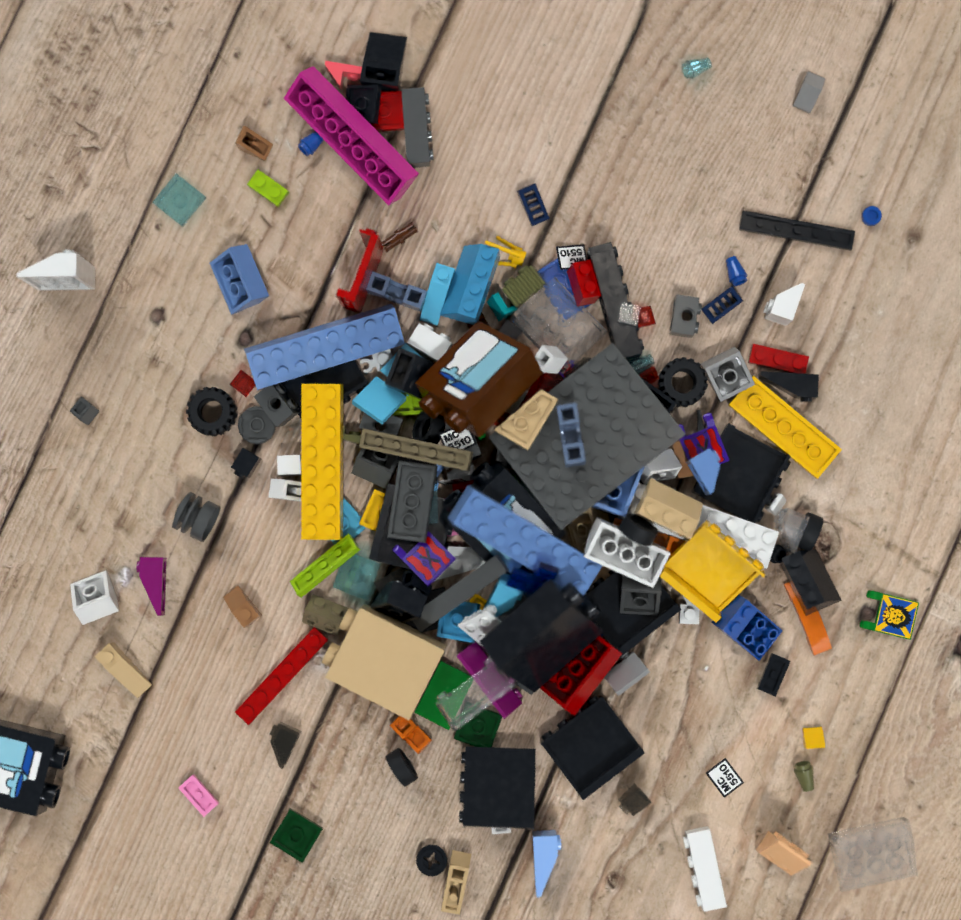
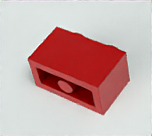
[567,260,601,307]

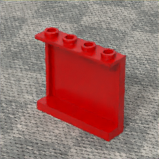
[336,228,384,313]

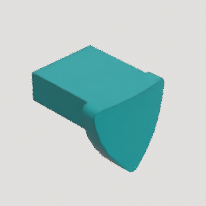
[487,292,519,321]

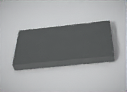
[387,461,438,543]

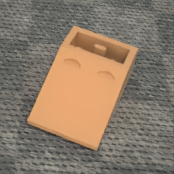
[756,831,812,876]

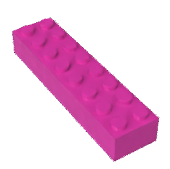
[283,66,419,206]

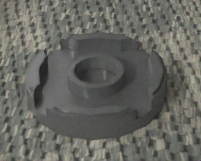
[238,406,276,444]

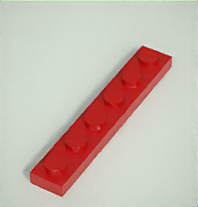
[235,627,329,725]

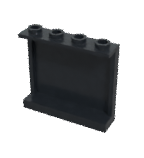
[281,360,369,418]
[691,423,791,523]
[369,483,453,570]
[584,569,682,657]
[540,695,645,800]
[459,747,536,830]

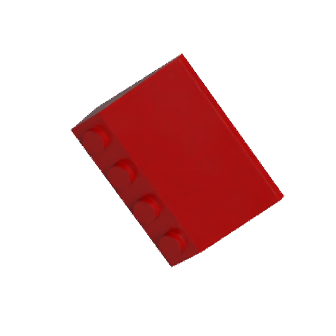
[540,636,622,716]

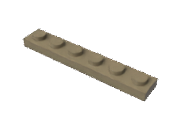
[359,428,473,471]

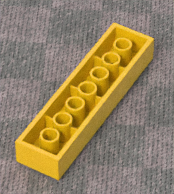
[301,384,343,540]

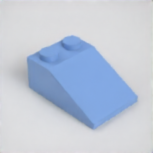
[532,830,561,897]

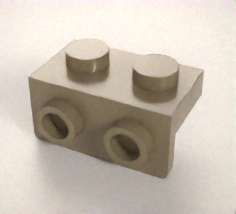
[302,594,349,636]

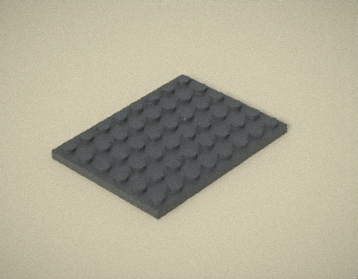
[489,343,686,530]

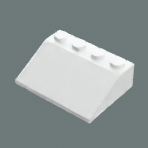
[17,250,95,290]

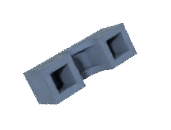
[366,272,427,312]
[557,403,586,468]

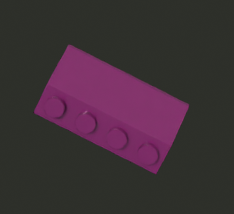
[457,641,523,719]

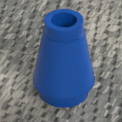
[298,131,324,156]
[726,256,748,286]

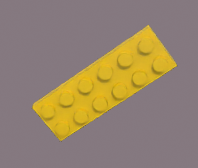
[728,376,842,479]

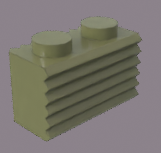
[502,265,548,308]

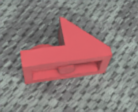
[325,61,362,91]

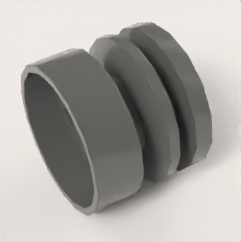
[172,492,221,542]

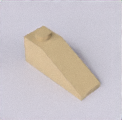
[94,642,152,698]
[441,850,472,915]

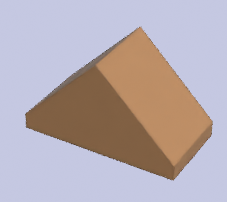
[235,126,273,161]

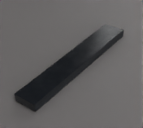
[739,211,855,251]

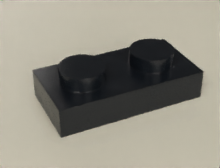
[757,653,791,697]

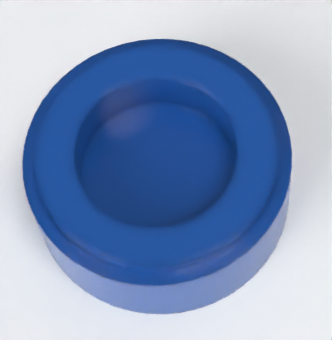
[861,206,882,226]

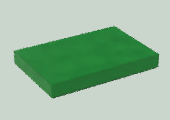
[415,661,474,730]

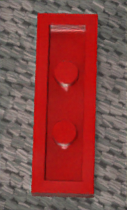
[748,344,809,374]

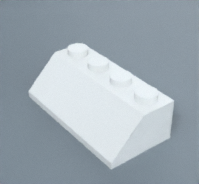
[584,517,671,588]

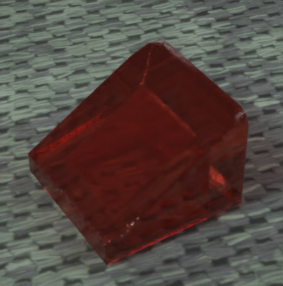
[632,306,656,329]
[639,366,659,384]
[230,370,256,397]

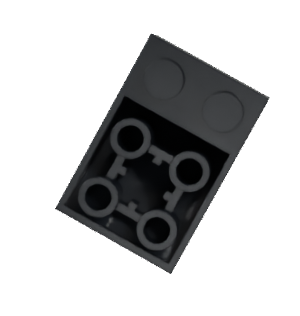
[360,32,407,92]
[385,348,435,400]

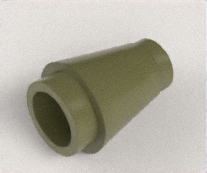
[794,761,814,792]

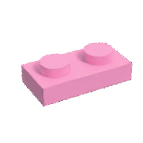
[178,774,219,817]

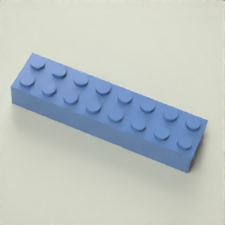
[244,304,405,390]
[447,485,602,597]

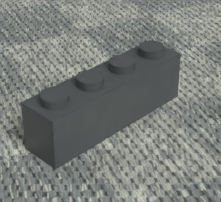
[401,87,434,168]

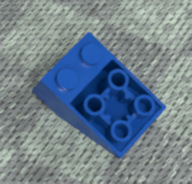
[711,595,783,661]

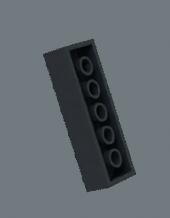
[587,242,644,361]

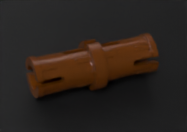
[381,222,418,252]

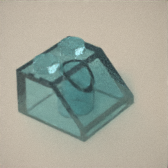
[333,554,382,600]

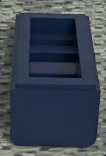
[516,184,549,226]
[701,286,743,324]

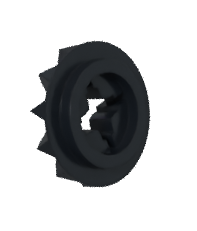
[416,845,447,876]

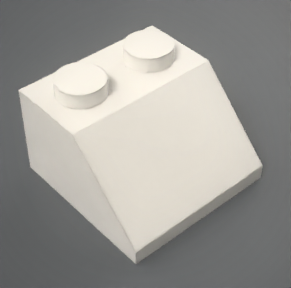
[763,283,805,326]
[70,571,119,625]

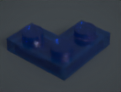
[506,561,559,595]

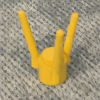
[485,236,527,268]

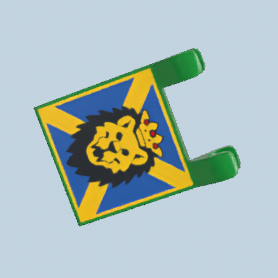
[860,590,919,640]

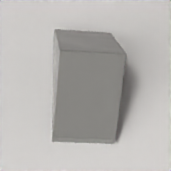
[793,71,825,113]

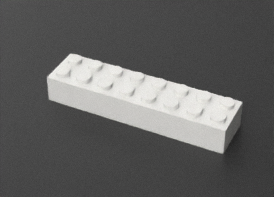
[618,483,779,569]

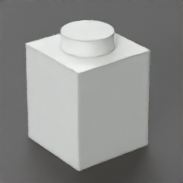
[535,345,568,374]
[277,455,301,476]

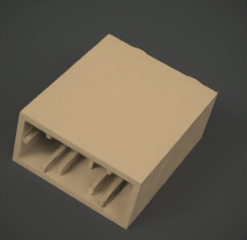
[322,604,447,720]

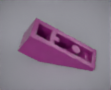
[136,557,167,616]

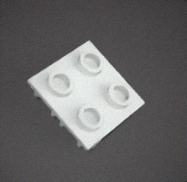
[457,605,501,647]

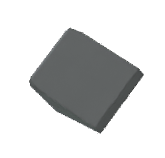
[70,396,99,425]

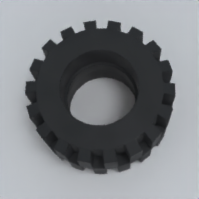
[658,357,708,407]
[186,387,237,437]

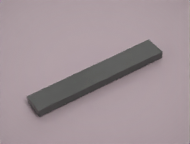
[412,554,509,632]

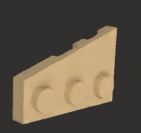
[494,390,558,451]

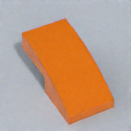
[390,716,432,754]

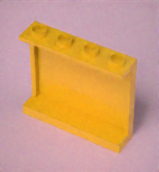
[660,520,765,622]

